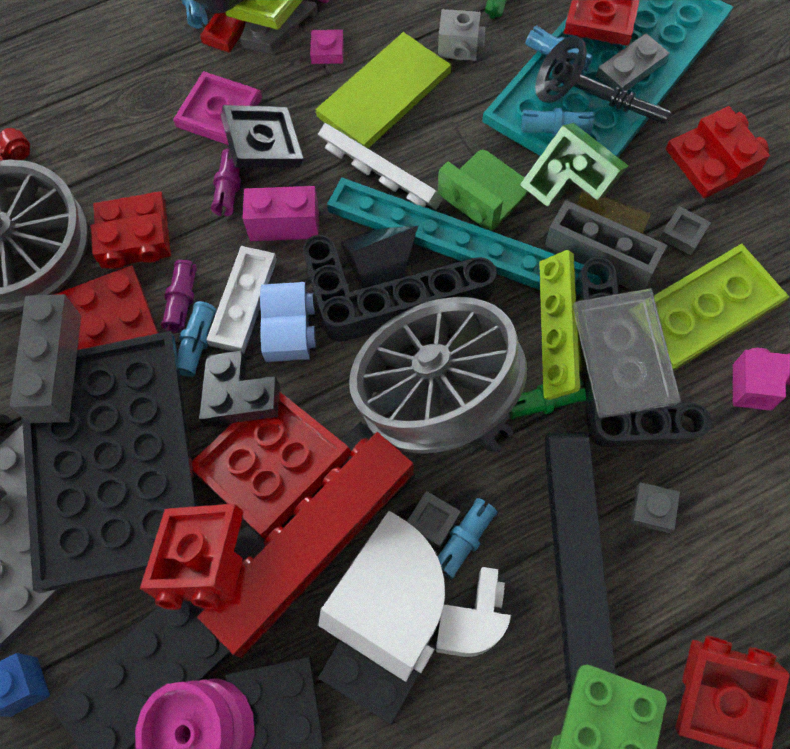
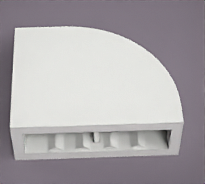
[318,511,445,682]

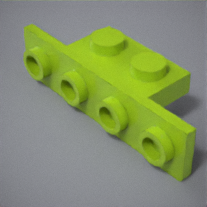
[539,250,583,400]

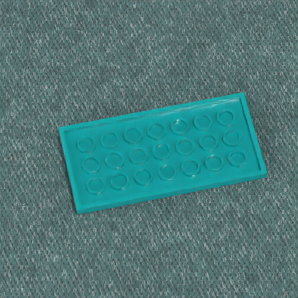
[482,0,733,157]

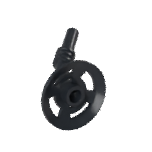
[535,36,671,124]

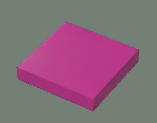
[173,71,262,145]

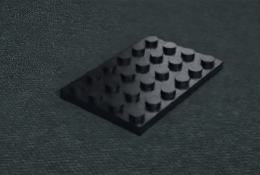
[22,331,198,593]

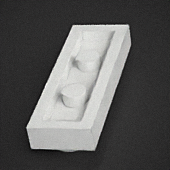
[206,246,277,354]

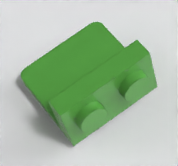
[438,150,530,231]
[550,665,666,749]

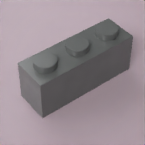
[544,200,667,295]
[10,294,81,423]

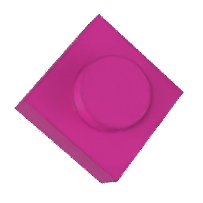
[310,30,344,64]

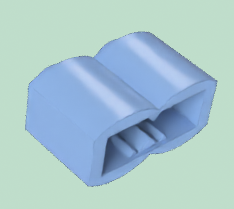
[260,282,316,362]

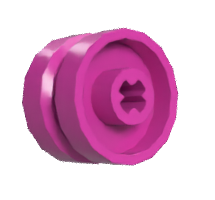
[135,678,254,749]

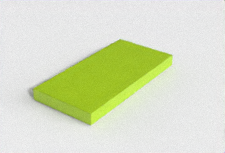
[316,32,451,149]
[625,244,789,373]

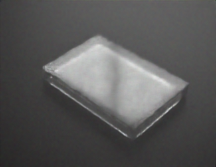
[573,288,681,418]

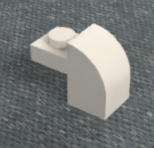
[436,567,511,657]

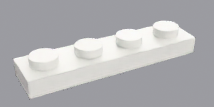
[318,123,443,210]

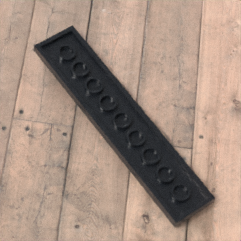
[49,422,415,749]

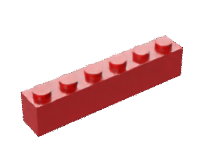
[197,432,414,658]

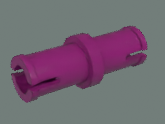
[211,149,241,217]
[161,260,197,333]

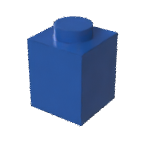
[0,653,50,717]

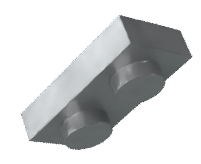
[596,34,670,92]

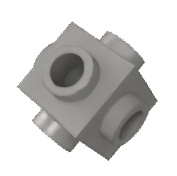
[438,9,486,61]

